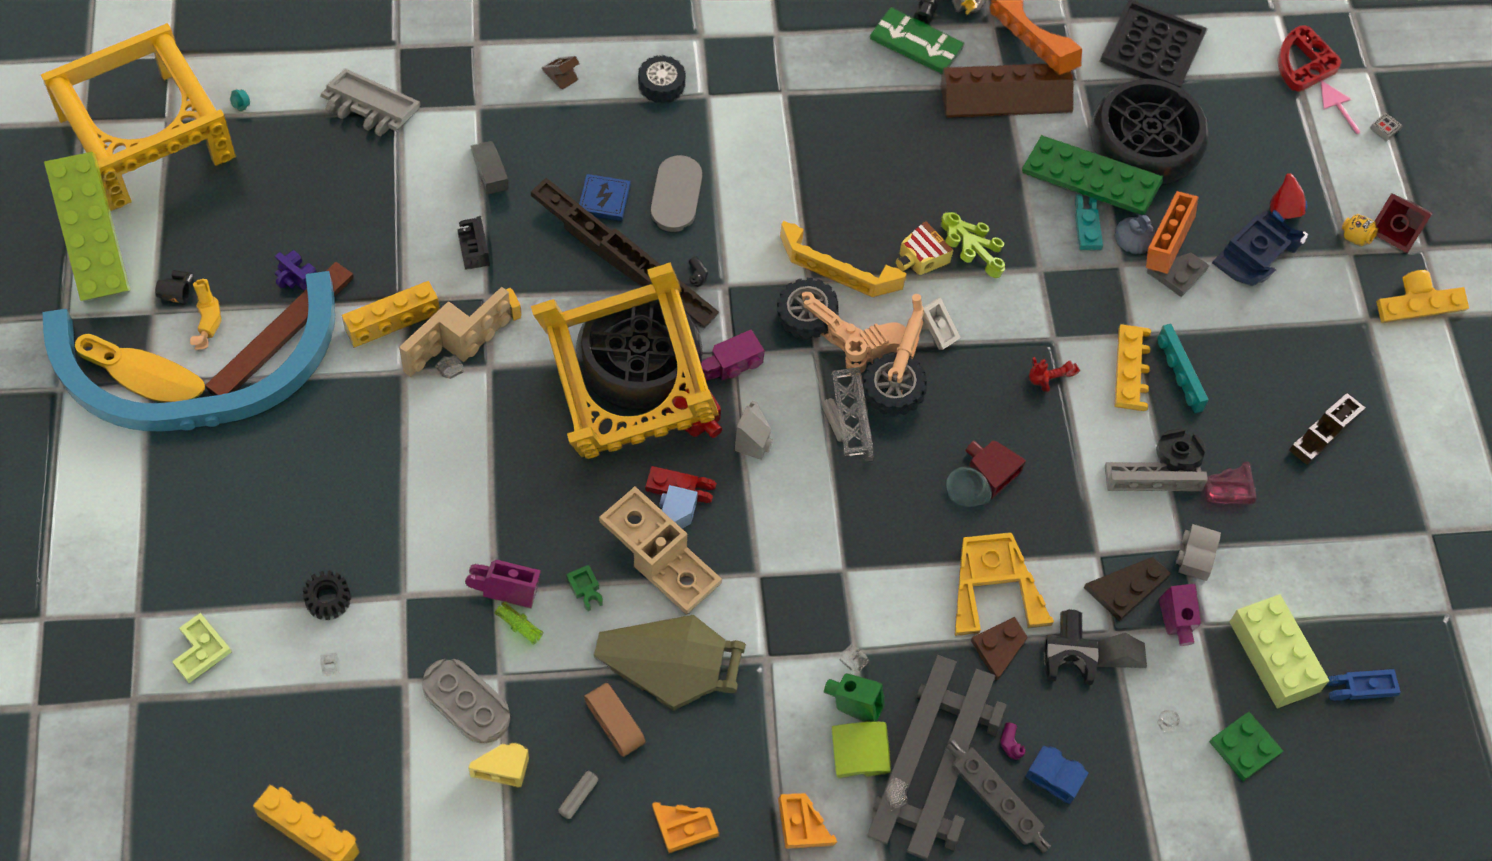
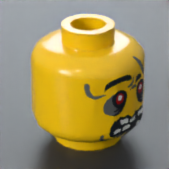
[1342,214,1378,247]

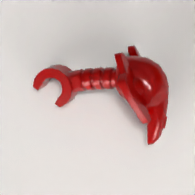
[1029,357,1080,392]

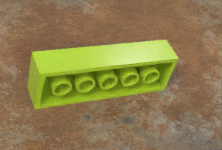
[44,152,130,301]

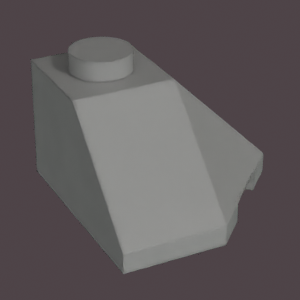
[735,401,773,460]

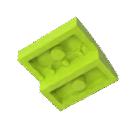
[831,722,892,778]

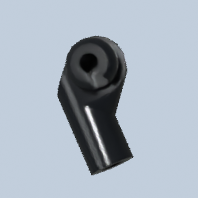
[688,256,708,287]

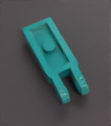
[1075,195,1103,250]

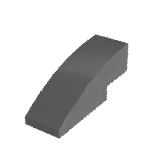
[470,141,509,194]

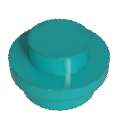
[230,89,250,111]

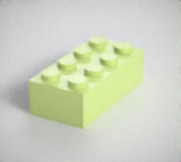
[1229,594,1329,708]

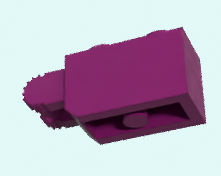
[701,329,765,381]
[465,560,541,608]

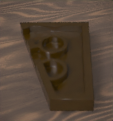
[1084,557,1171,622]

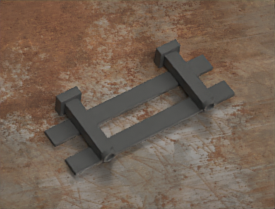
[867,655,1007,860]

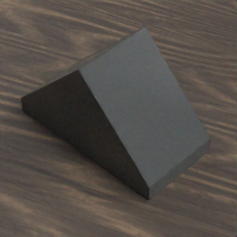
[1097,632,1147,668]

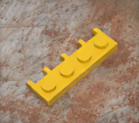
[1114,324,1151,411]

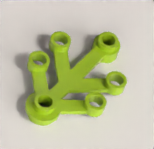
[941,212,1005,278]

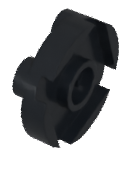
[1156,429,1206,472]

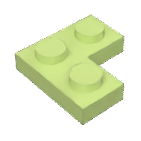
[172,613,232,683]

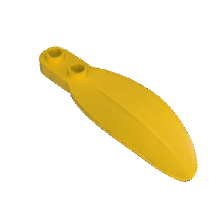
[75,334,205,403]

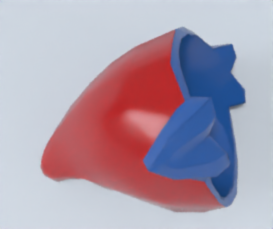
[1269,173,1307,222]

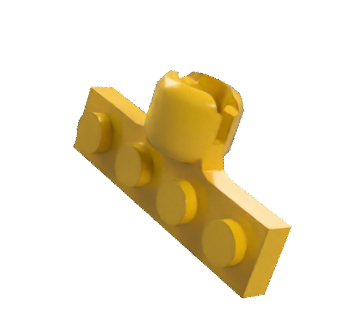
[1376,270,1469,323]

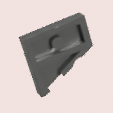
[1147,253,1209,297]

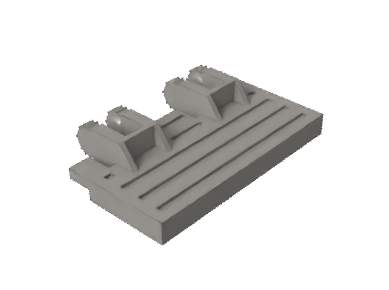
[321,69,420,136]

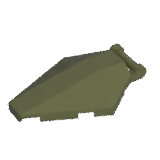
[594,615,746,710]

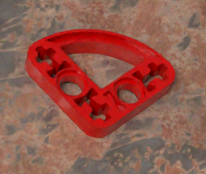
[1278,25,1341,92]

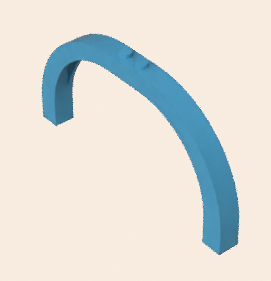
[42,271,335,432]

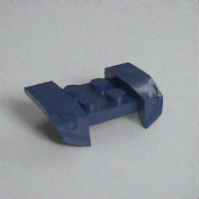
[1212,210,1308,286]

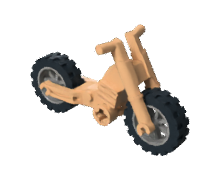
[777,278,927,416]

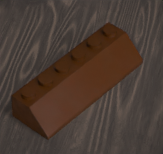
[940,64,1074,118]

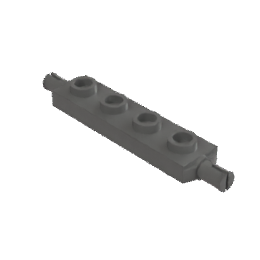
[945,739,1051,853]

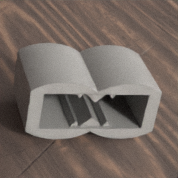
[1176,524,1221,581]

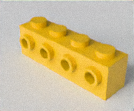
[342,280,440,348]
[253,785,359,861]

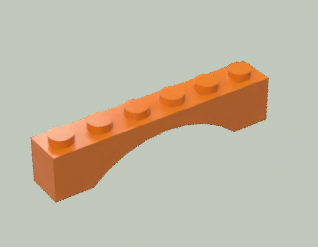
[989,0,1082,75]

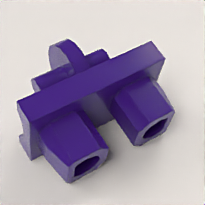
[275,250,317,291]

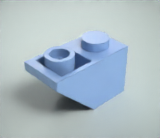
[659,485,698,528]

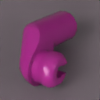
[1000,722,1026,760]

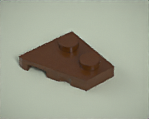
[971,617,1028,681]

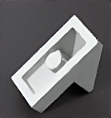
[921,298,961,349]

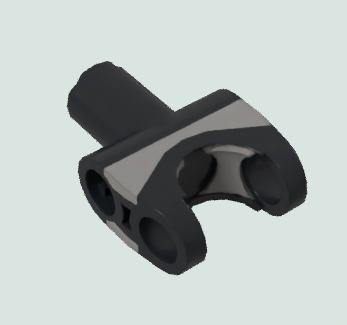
[1044,609,1098,685]

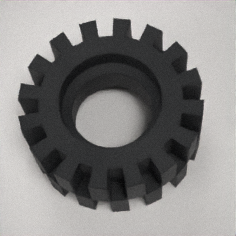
[303,570,351,620]

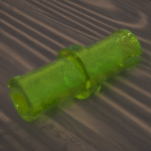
[495,601,544,645]

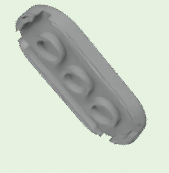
[651,156,702,232]
[422,659,510,743]

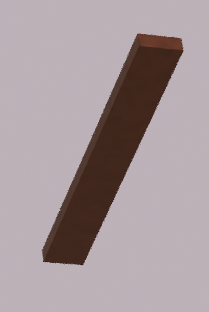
[205,262,354,395]

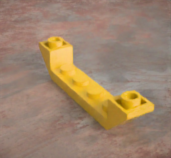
[780,220,907,297]

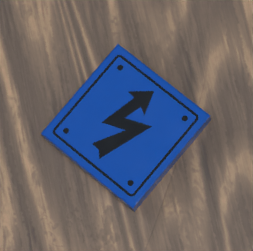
[579,174,631,221]

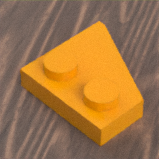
[778,793,837,849]

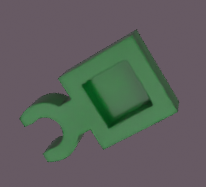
[566,565,603,611]

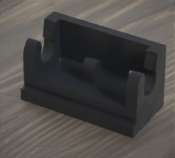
[457,216,490,270]

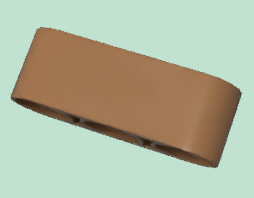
[584,683,646,757]

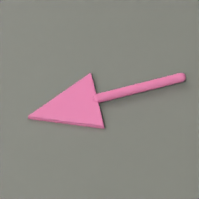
[1321,80,1360,134]

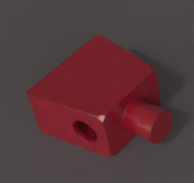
[965,441,1026,499]

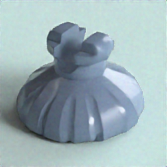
[1114,215,1155,254]

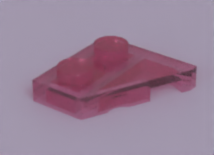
[1204,462,1257,504]

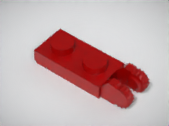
[645,466,717,503]

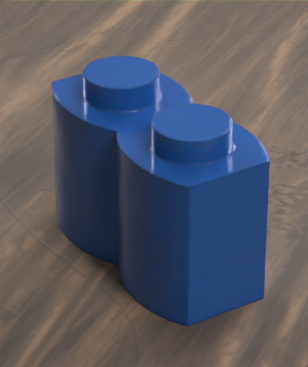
[1025,746,1088,804]

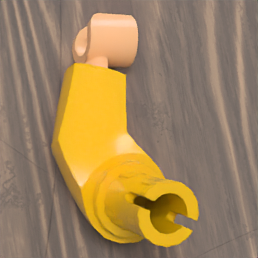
[190,279,222,350]

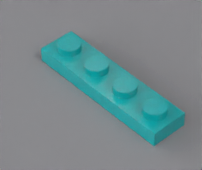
[1157,323,1209,414]

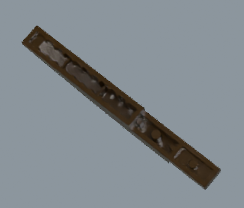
[531,178,719,329]

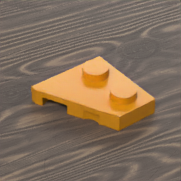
[652,802,719,853]

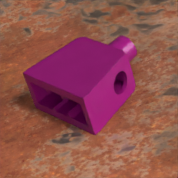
[1158,584,1201,646]

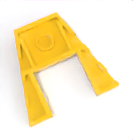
[955,533,1054,636]

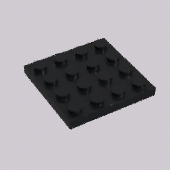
[1100,0,1208,88]

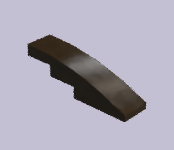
[1289,393,1365,465]

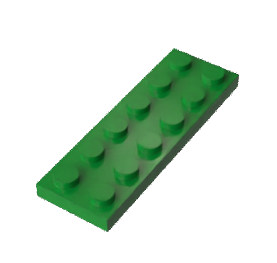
[1022,135,1163,215]

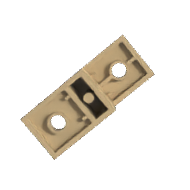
[399,287,511,377]
[599,487,722,615]

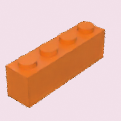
[1146,191,1198,274]

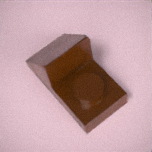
[541,56,580,89]

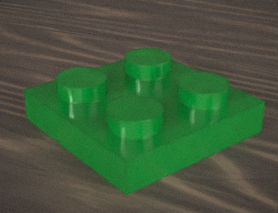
[1209,712,1283,782]

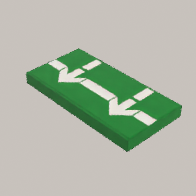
[870,7,964,74]

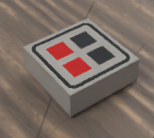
[1370,113,1402,141]

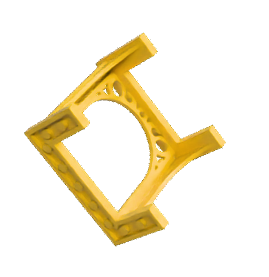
[40,23,236,211]
[531,262,719,459]

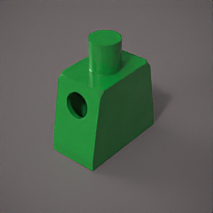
[824,673,885,722]

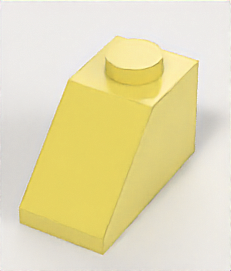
[468,743,529,788]

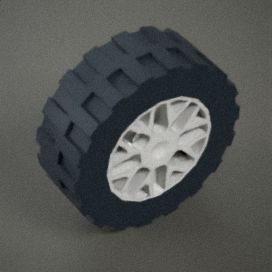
[638,55,686,103]

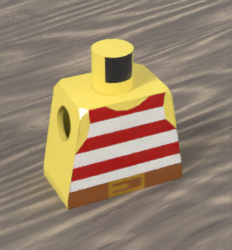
[896,221,953,275]

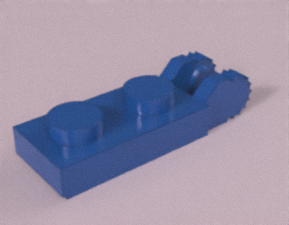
[1326,669,1401,701]

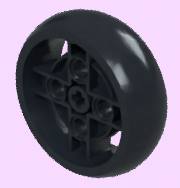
[1091,79,1209,185]
[576,299,703,410]

